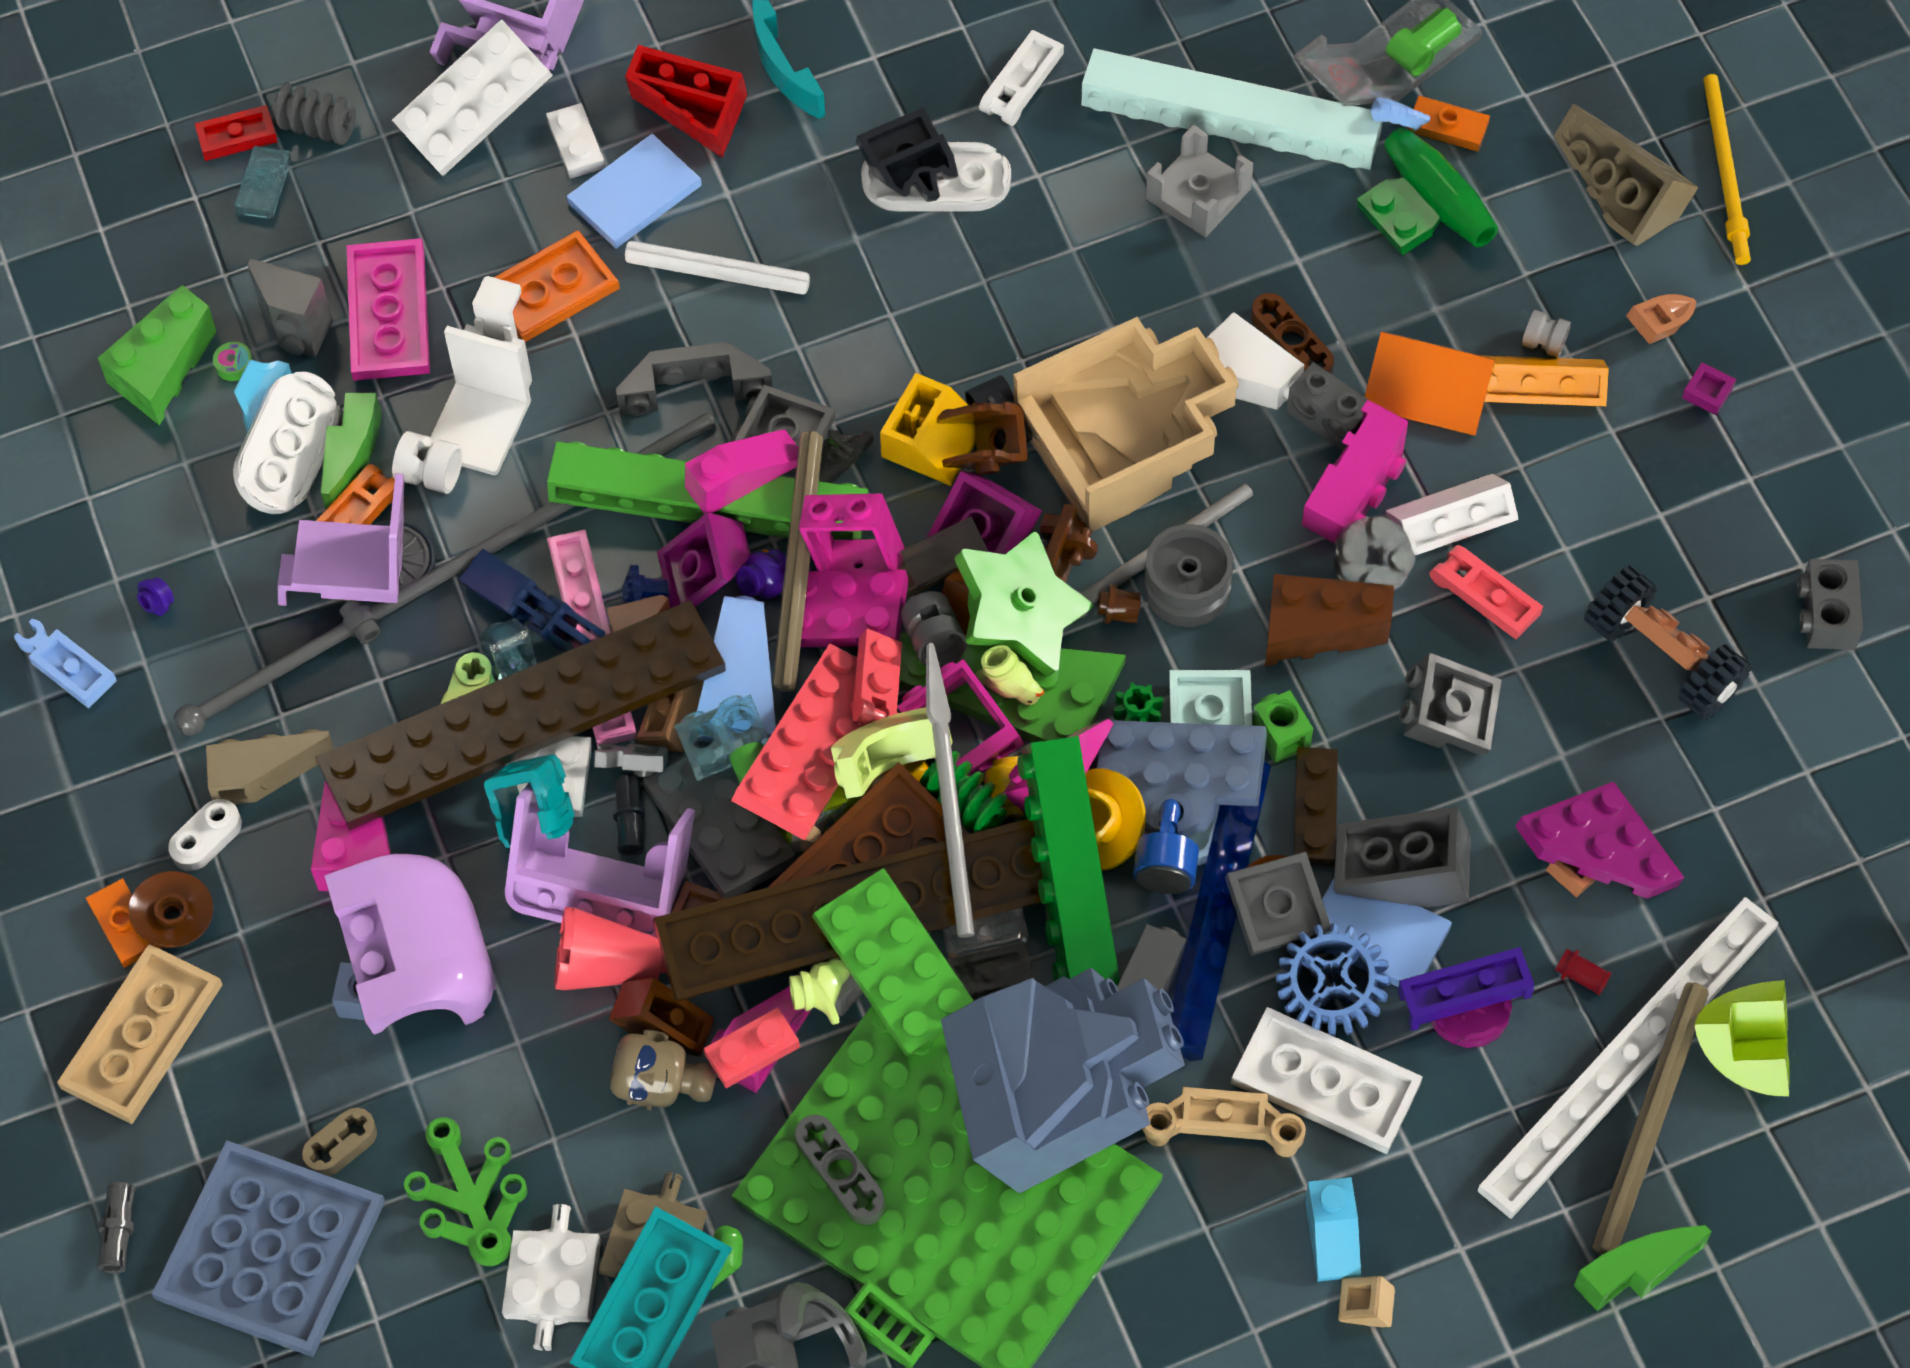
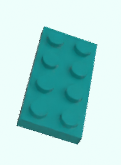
[569,1206,733,1368]

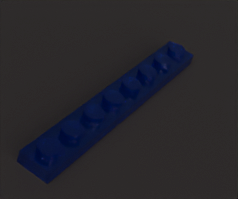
[1170,760,1271,1061]

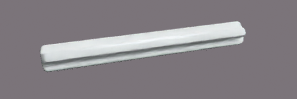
[625,241,810,295]

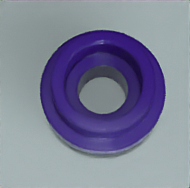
[137,577,174,616]

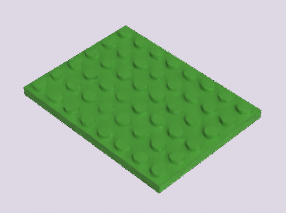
[731,1006,1163,1368]

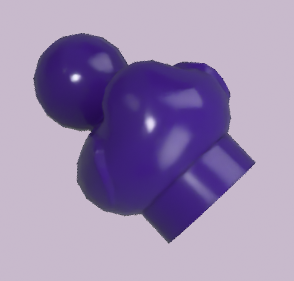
[736,549,786,600]

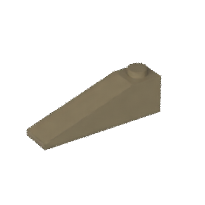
[1554,104,1699,246]

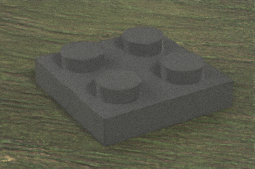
[1225,852,1331,956]

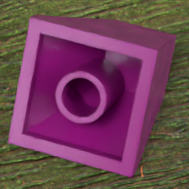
[657,512,750,609]

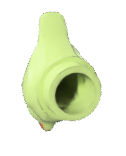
[975,645,1044,705]
[789,957,850,1025]

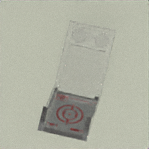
[1294,0,1482,106]

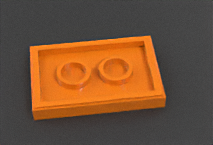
[494,230,620,342]
[1364,331,1495,436]

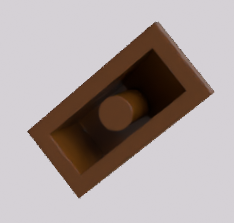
[609,978,714,1056]

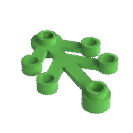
[404,1117,528,1266]

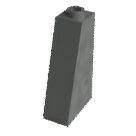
[1117,925,1186,995]

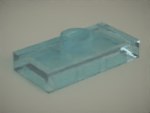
[234,146,292,219]

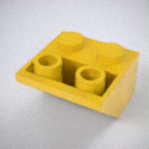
[880,373,977,486]

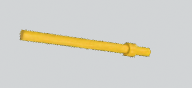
[1703,74,1751,265]

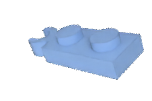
[14,619,117,708]

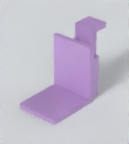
[430,0,584,70]
[278,474,404,606]

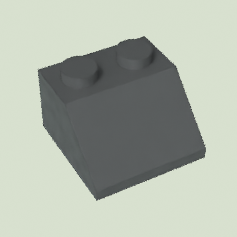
[247,258,333,358]

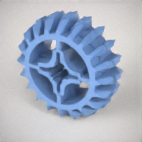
[1276,923,1391,1037]

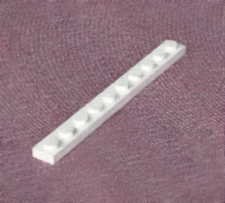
[1477,897,1779,1219]

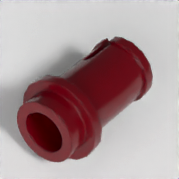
[1555,949,1612,996]

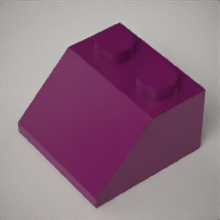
[925,471,1042,557]

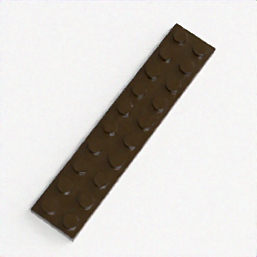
[316,600,726,830]
[653,819,1043,1002]

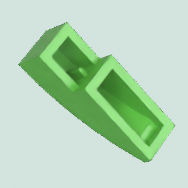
[321,393,382,509]
[1574,1225,1712,1312]

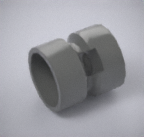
[900,591,967,667]

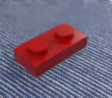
[194,105,278,161]

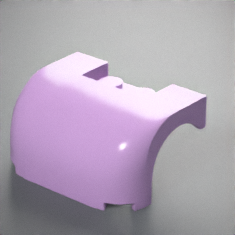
[324,854,496,1034]

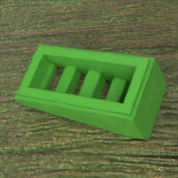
[844,1280,936,1368]

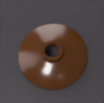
[129,871,213,948]

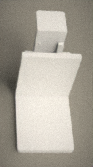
[430,276,532,475]

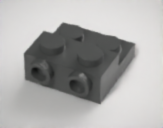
[730,385,836,476]
[1399,653,1502,756]

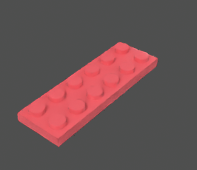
[731,644,901,841]

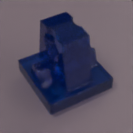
[622,565,669,604]

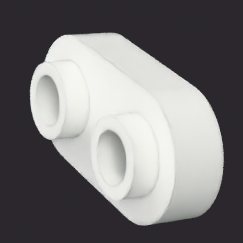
[168,799,242,871]

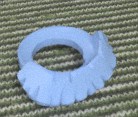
[1370,97,1430,132]

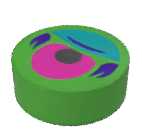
[213,342,253,381]

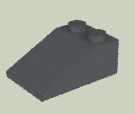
[1334,806,1471,908]

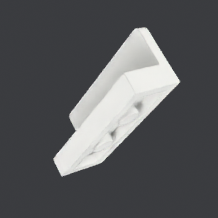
[1386,474,1519,557]

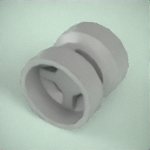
[1522,310,1571,358]

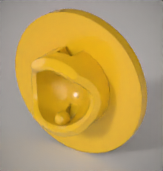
[1085,768,1146,871]

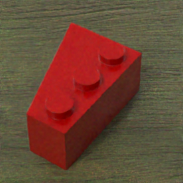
[625,45,748,158]

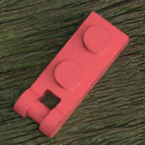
[1429,545,1543,640]
[852,629,902,725]

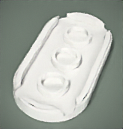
[861,142,1011,211]
[233,372,341,514]

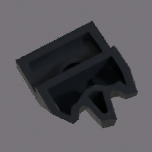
[856,107,958,202]

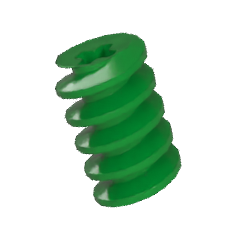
[919,750,1008,833]

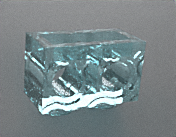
[674,694,769,781]

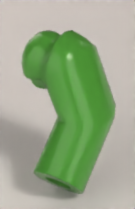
[711,1225,744,1290]

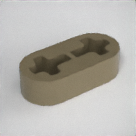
[302,1107,377,1177]

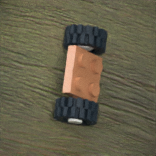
[1584,565,1752,721]

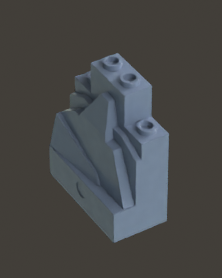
[941,968,1185,1194]

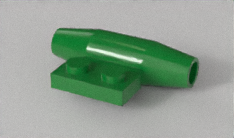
[1357,127,1498,256]

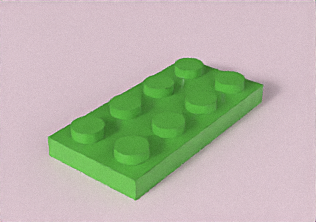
[812,868,973,1057]

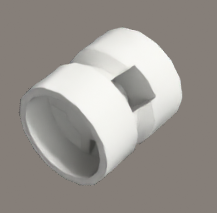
[392,431,463,494]

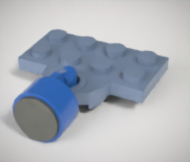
[1097,721,1267,894]

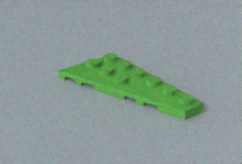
[899,633,1126,742]

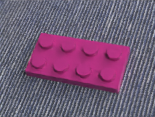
[346,238,430,381]

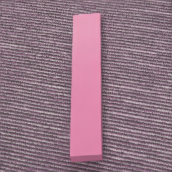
[547,529,637,747]

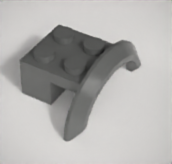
[710,1282,867,1368]

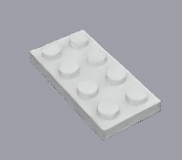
[392,19,553,176]
[1231,1007,1423,1154]

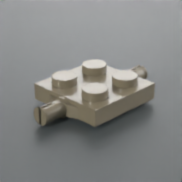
[599,1172,707,1278]

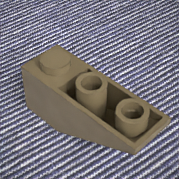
[206,729,335,805]

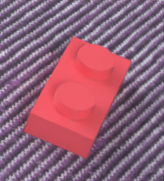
[704,1007,800,1089]

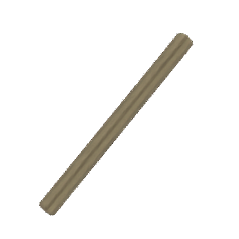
[772,431,823,692]
[1592,982,1709,1256]

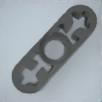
[795,1115,886,1225]

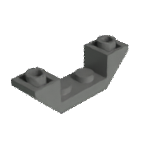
[616,342,772,416]

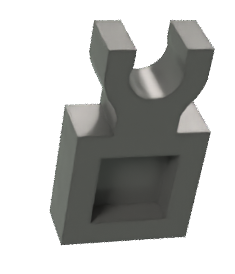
[595,744,668,777]

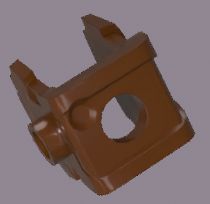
[937,402,1028,475]

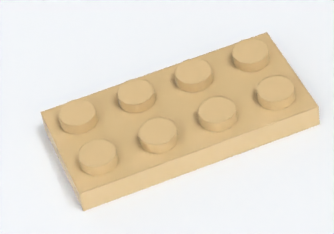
[57,944,223,1124]

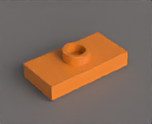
[1407,95,1490,152]
[86,878,161,968]

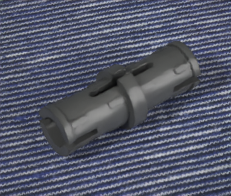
[97,1182,135,1273]

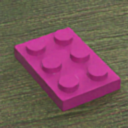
[800,570,909,647]

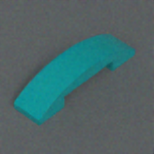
[752,0,826,119]

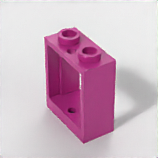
[799,493,905,571]
[897,659,1024,777]

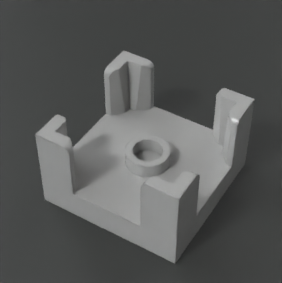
[1146,125,1253,238]

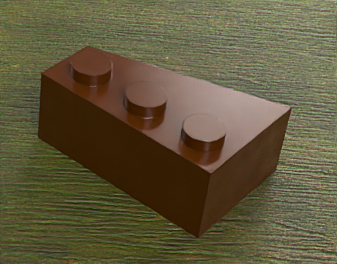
[1265,574,1394,667]

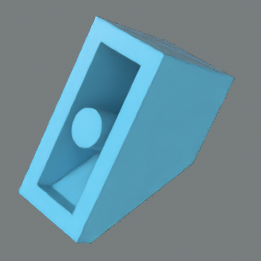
[1305,1177,1361,1282]

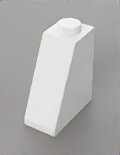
[1207,312,1304,410]

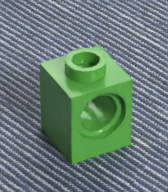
[1252,690,1313,763]

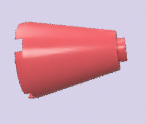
[554,907,667,991]

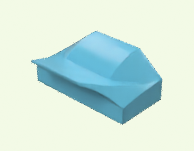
[234,360,292,433]

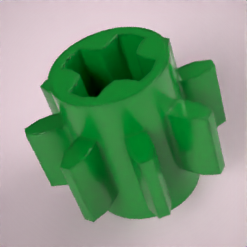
[1113,682,1163,722]

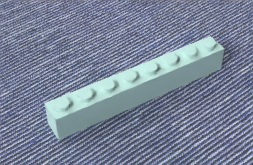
[1081,48,1382,170]

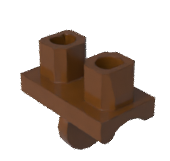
[1040,504,1098,583]

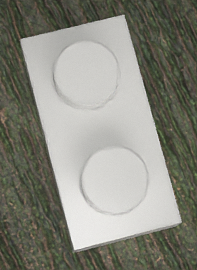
[546,103,605,179]

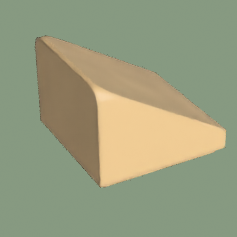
[1338,1276,1395,1327]

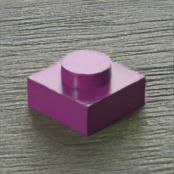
[1682,362,1736,415]

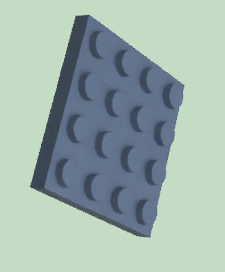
[152,1140,385,1357]

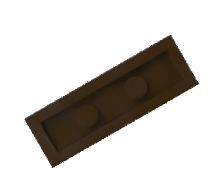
[1293,747,1338,866]

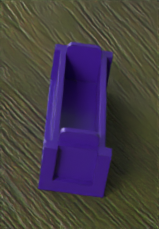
[1398,947,1534,1031]

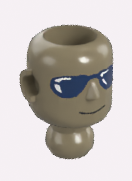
[610,1030,716,1111]

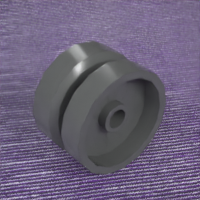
[1144,524,1234,627]

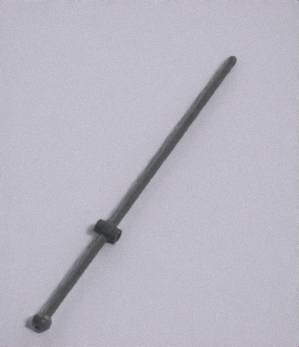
[173,413,715,736]

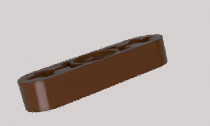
[1251,293,1334,374]

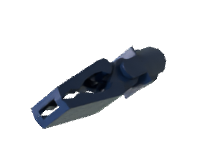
[459,548,606,653]

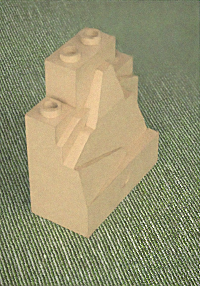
[1013,317,1239,532]

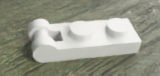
[979,30,1064,126]

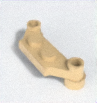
[1142,1087,1306,1157]

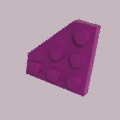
[1515,781,1684,899]

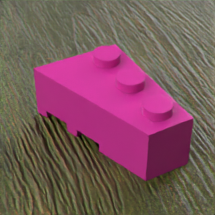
[1302,399,1409,548]
[311,781,391,891]

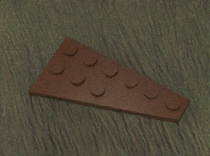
[769,762,970,887]

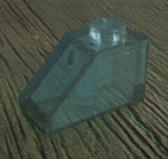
[478,618,536,681]

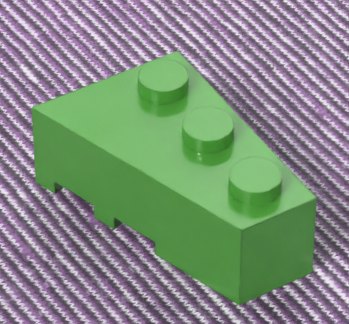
[98,285,217,426]

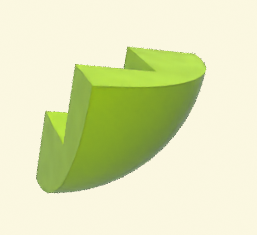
[1695,980,1790,1096]

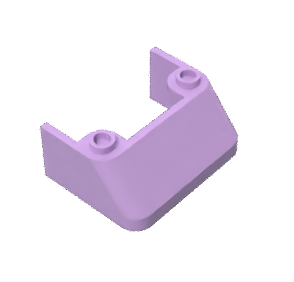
[505,782,695,937]

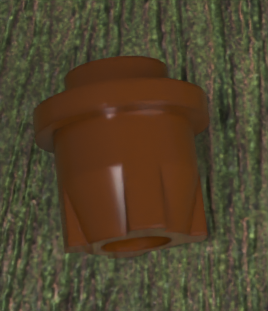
[1097,584,1141,624]

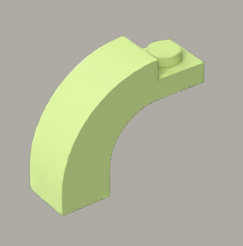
[831,707,953,798]

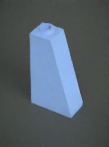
[695,596,776,747]

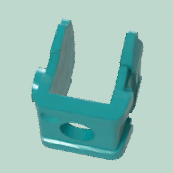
[484,754,575,848]

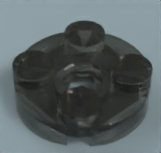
[1333,516,1415,590]

